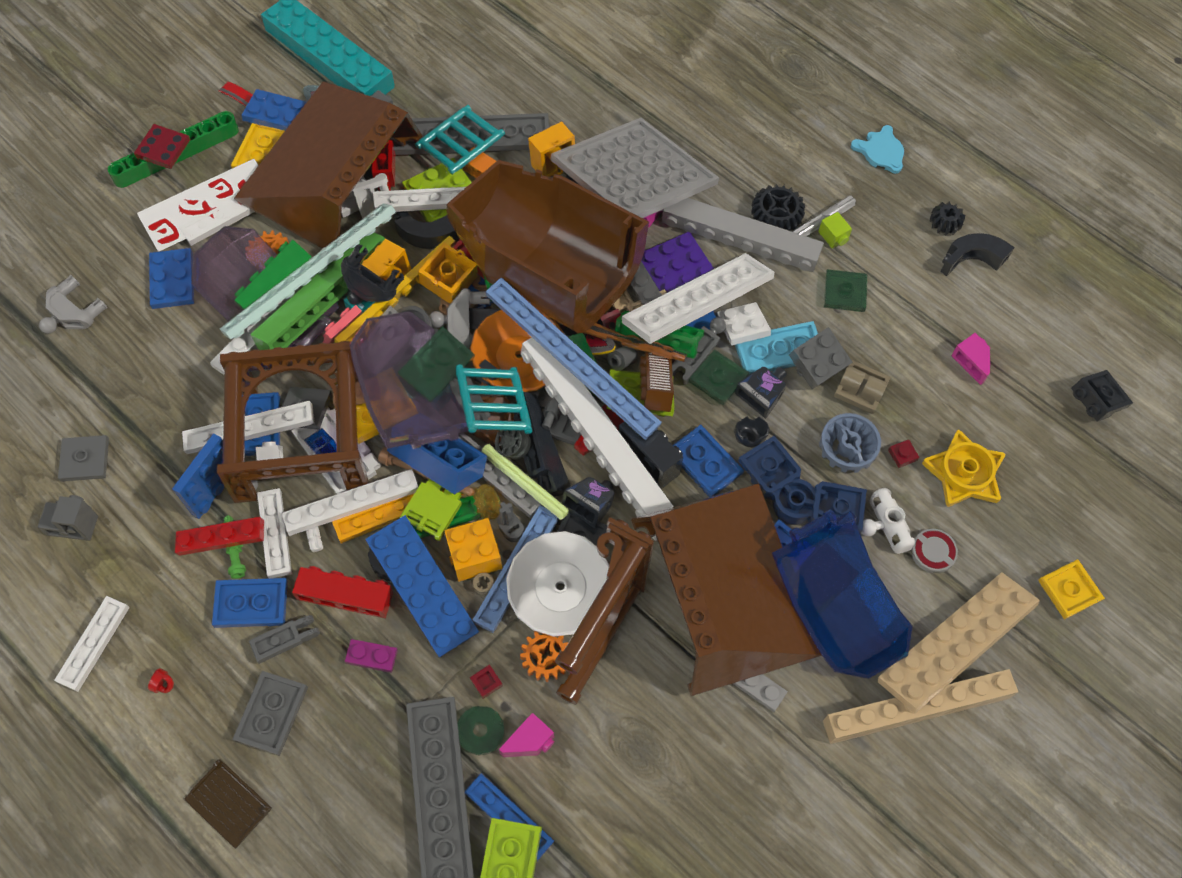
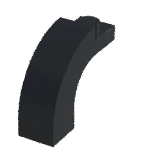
[393,211,458,249]
[940,233,1015,276]

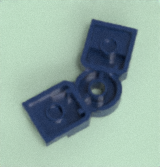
[738,436,867,533]

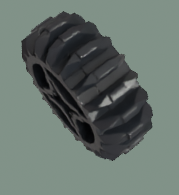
[751,183,805,231]

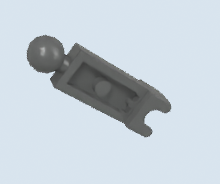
[672,317,726,385]

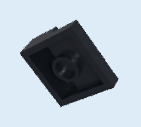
[1071,370,1133,422]

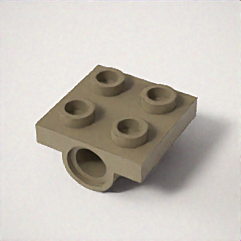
[834,360,891,414]

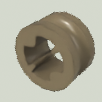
[473,573,494,596]

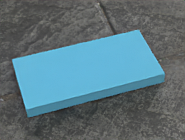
[735,321,818,377]

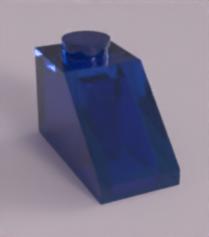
[304,428,337,473]

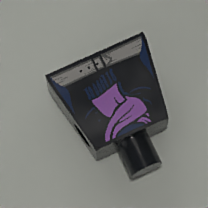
[735,367,787,419]
[562,477,615,529]

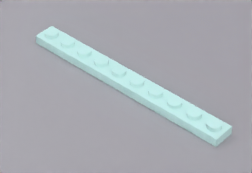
[220,203,396,339]

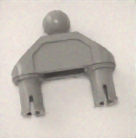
[39,275,107,334]
[429,288,490,350]

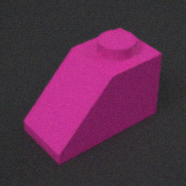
[951,333,990,385]
[499,713,554,757]

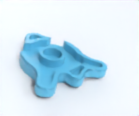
[851,125,904,174]

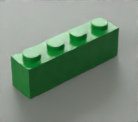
[234,240,312,310]

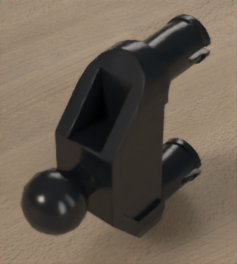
[341,244,404,305]

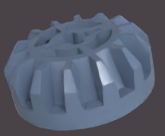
[819,413,881,473]

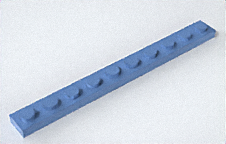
[486,278,662,440]

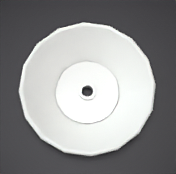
[506,531,609,637]

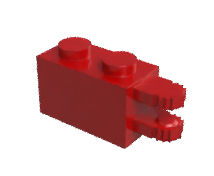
[372,140,395,191]

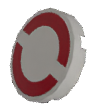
[912,529,958,573]

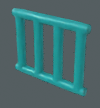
[415,105,505,175]
[455,364,532,434]

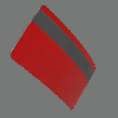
[219,81,253,106]

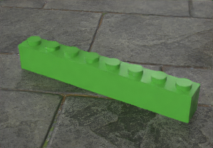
[250,232,385,350]

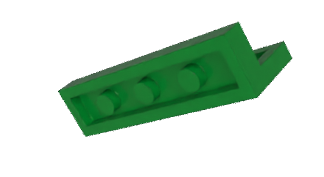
[615,310,704,359]

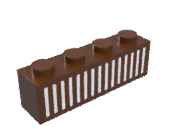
[639,351,674,412]

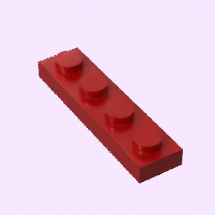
[175,517,264,556]

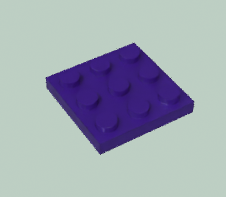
[641,232,714,293]

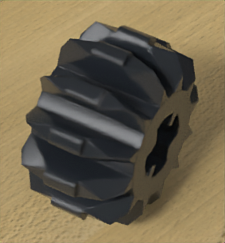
[929,201,966,236]

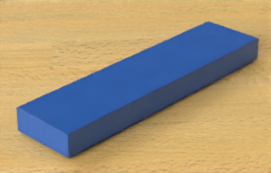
[465,773,554,862]

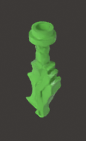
[223,515,246,579]

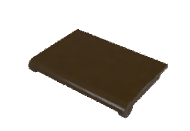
[184,759,272,849]

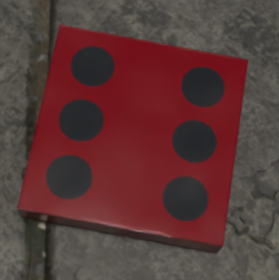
[134,124,190,169]

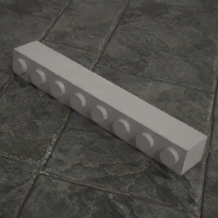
[662,198,824,272]

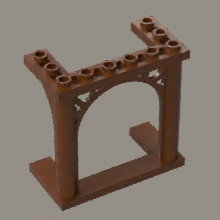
[217,341,369,503]

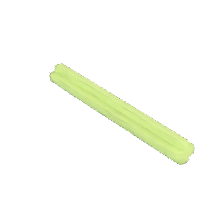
[481,444,569,520]

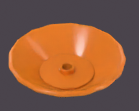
[470,309,565,392]

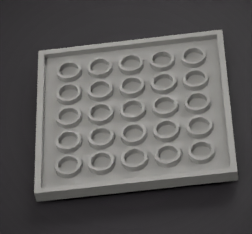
[551,118,719,218]

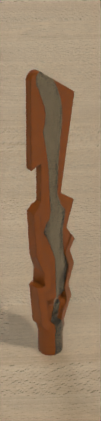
[583,323,687,362]

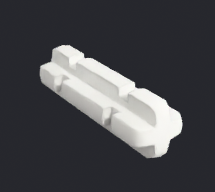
[306,526,323,552]

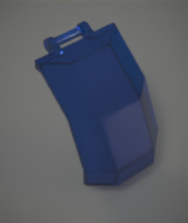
[772,509,913,679]

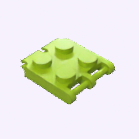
[400,479,462,541]

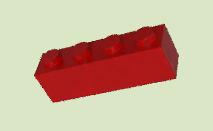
[292,566,393,619]

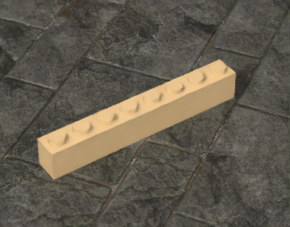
[823,669,1018,744]

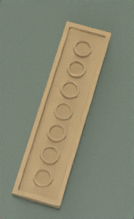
[878,572,1040,714]

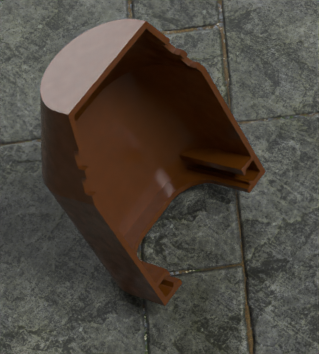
[446,160,649,333]

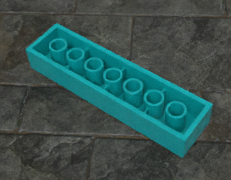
[261,0,395,96]

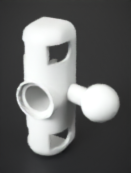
[861,488,915,554]

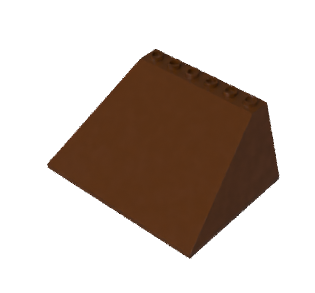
[234,81,422,249]
[631,483,823,696]

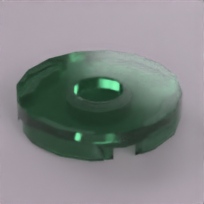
[458,706,505,756]

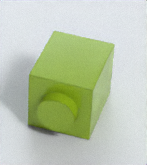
[818,212,852,249]

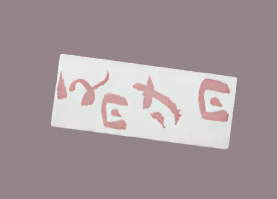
[137,159,258,251]

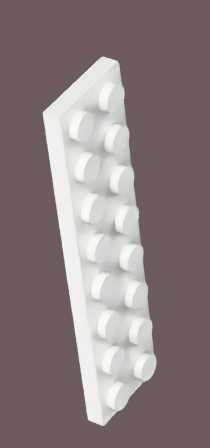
[622,253,774,344]

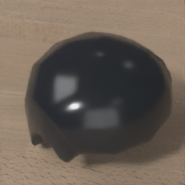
[734,416,770,448]

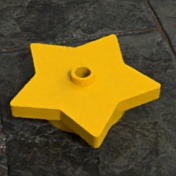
[922,430,1006,507]

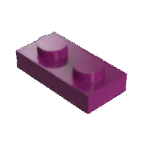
[345,639,398,673]

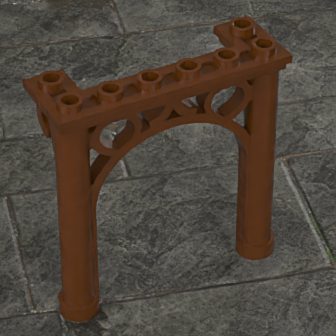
[555,517,654,705]

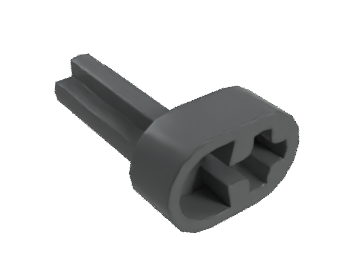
[497,502,524,542]

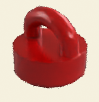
[147,668,174,693]

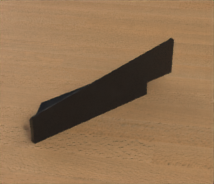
[513,392,571,497]

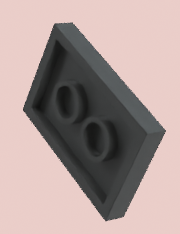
[232,671,308,756]

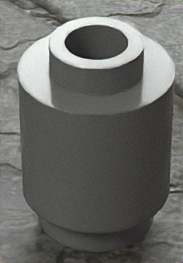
[608,345,638,371]

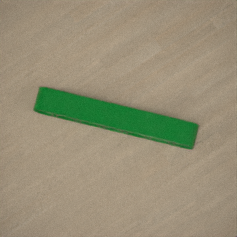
[107,111,239,188]

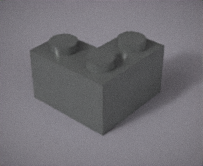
[38,495,98,541]

